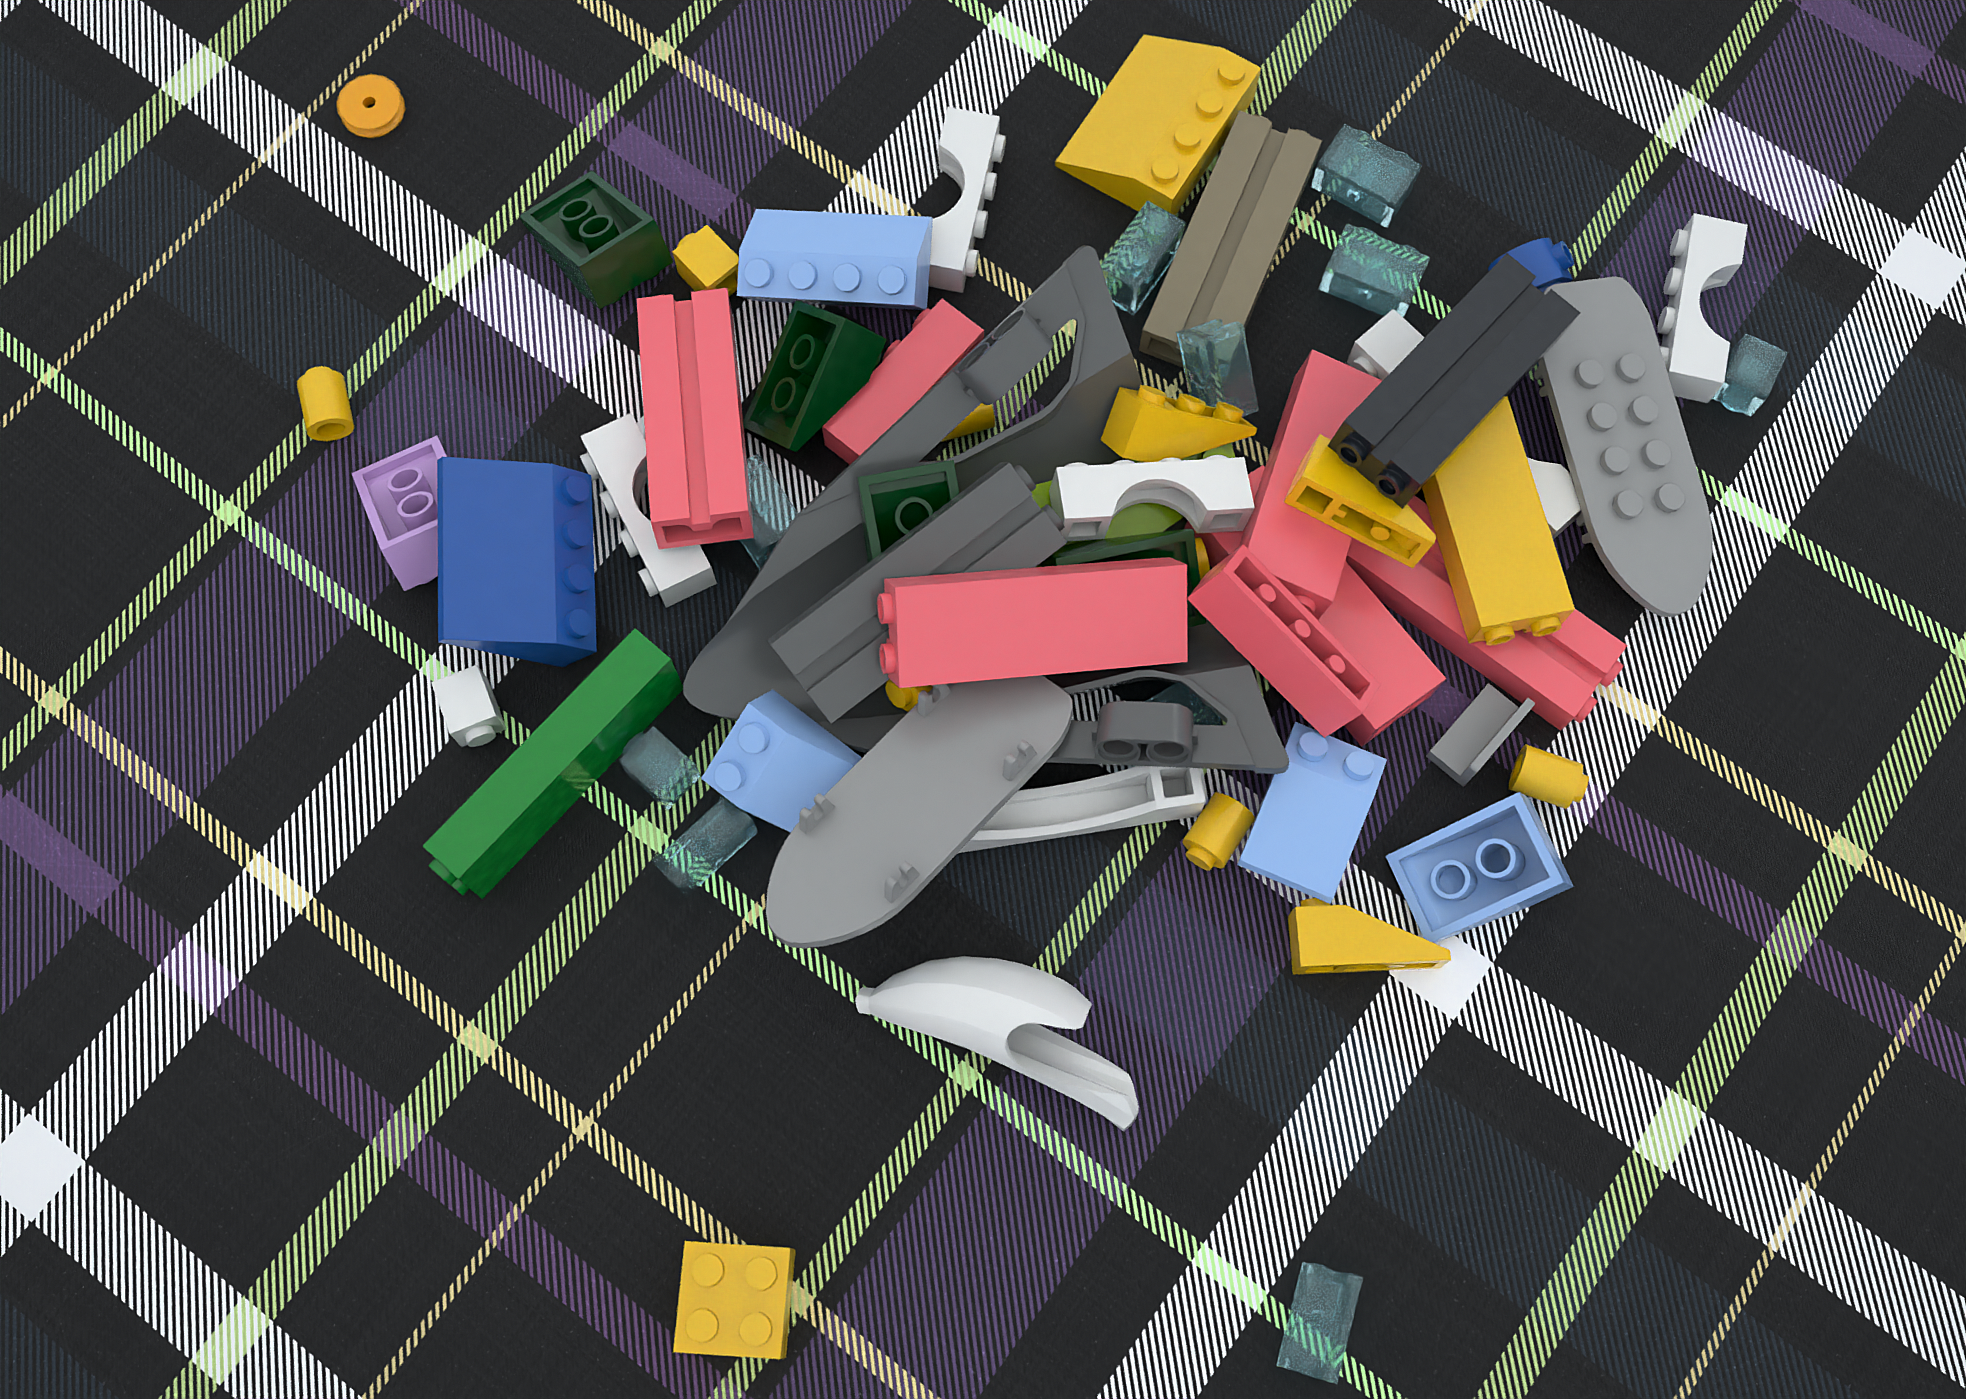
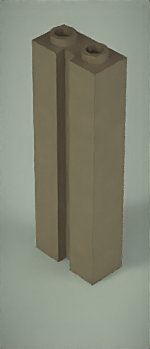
[1139,110,1322,382]

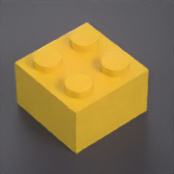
[673,1241,795,1359]

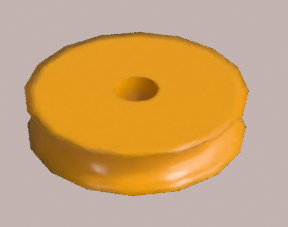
[336,74,405,138]

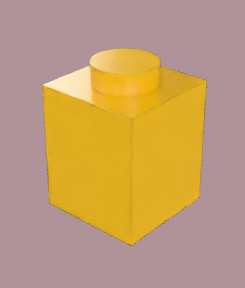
[672,225,739,296]

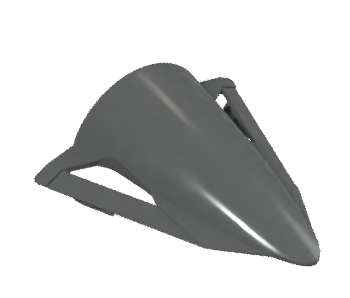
[683,245,1289,774]

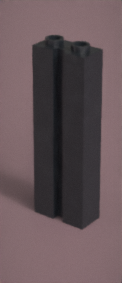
[1327,253,1581,509]

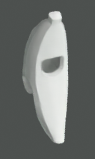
[855,956,1139,1132]

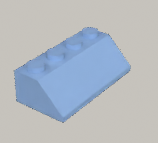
[737,209,933,310]

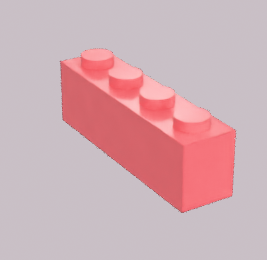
[822,299,984,464]
[1187,544,1381,738]

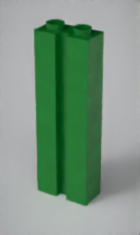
[423,628,683,899]

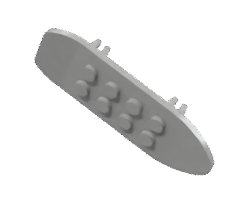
[1534,276,1713,617]
[766,675,1073,949]

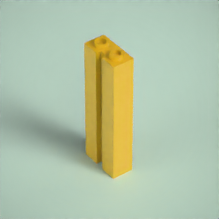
[1422,396,1575,646]

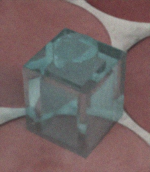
[1712,333,1788,416]
[619,726,701,811]

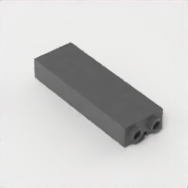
[767,462,1067,724]

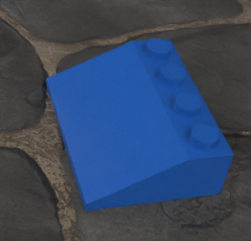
[437,457,597,667]

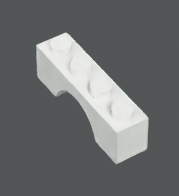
[928,107,1006,293]
[1657,213,1747,403]
[580,413,717,608]
[1049,455,1255,541]

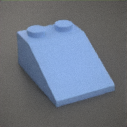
[701,690,862,832]
[1237,722,1387,904]
[1386,792,1574,943]

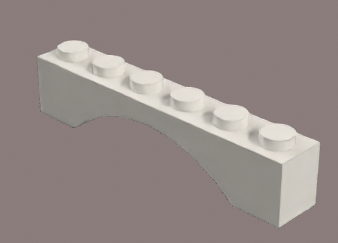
[1347,309,1581,540]
[958,766,1206,853]

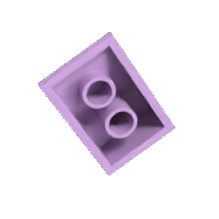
[351,436,447,591]

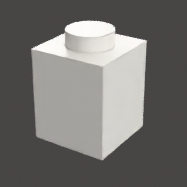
[431,665,507,747]

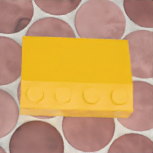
[1055,35,1261,227]

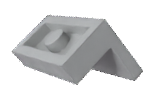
[1426,683,1536,787]

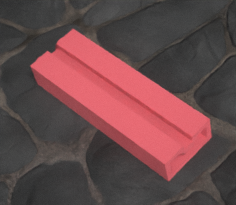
[636,288,754,549]
[1239,349,1382,620]
[1184,465,1446,747]
[1345,496,1627,731]
[877,557,1188,688]

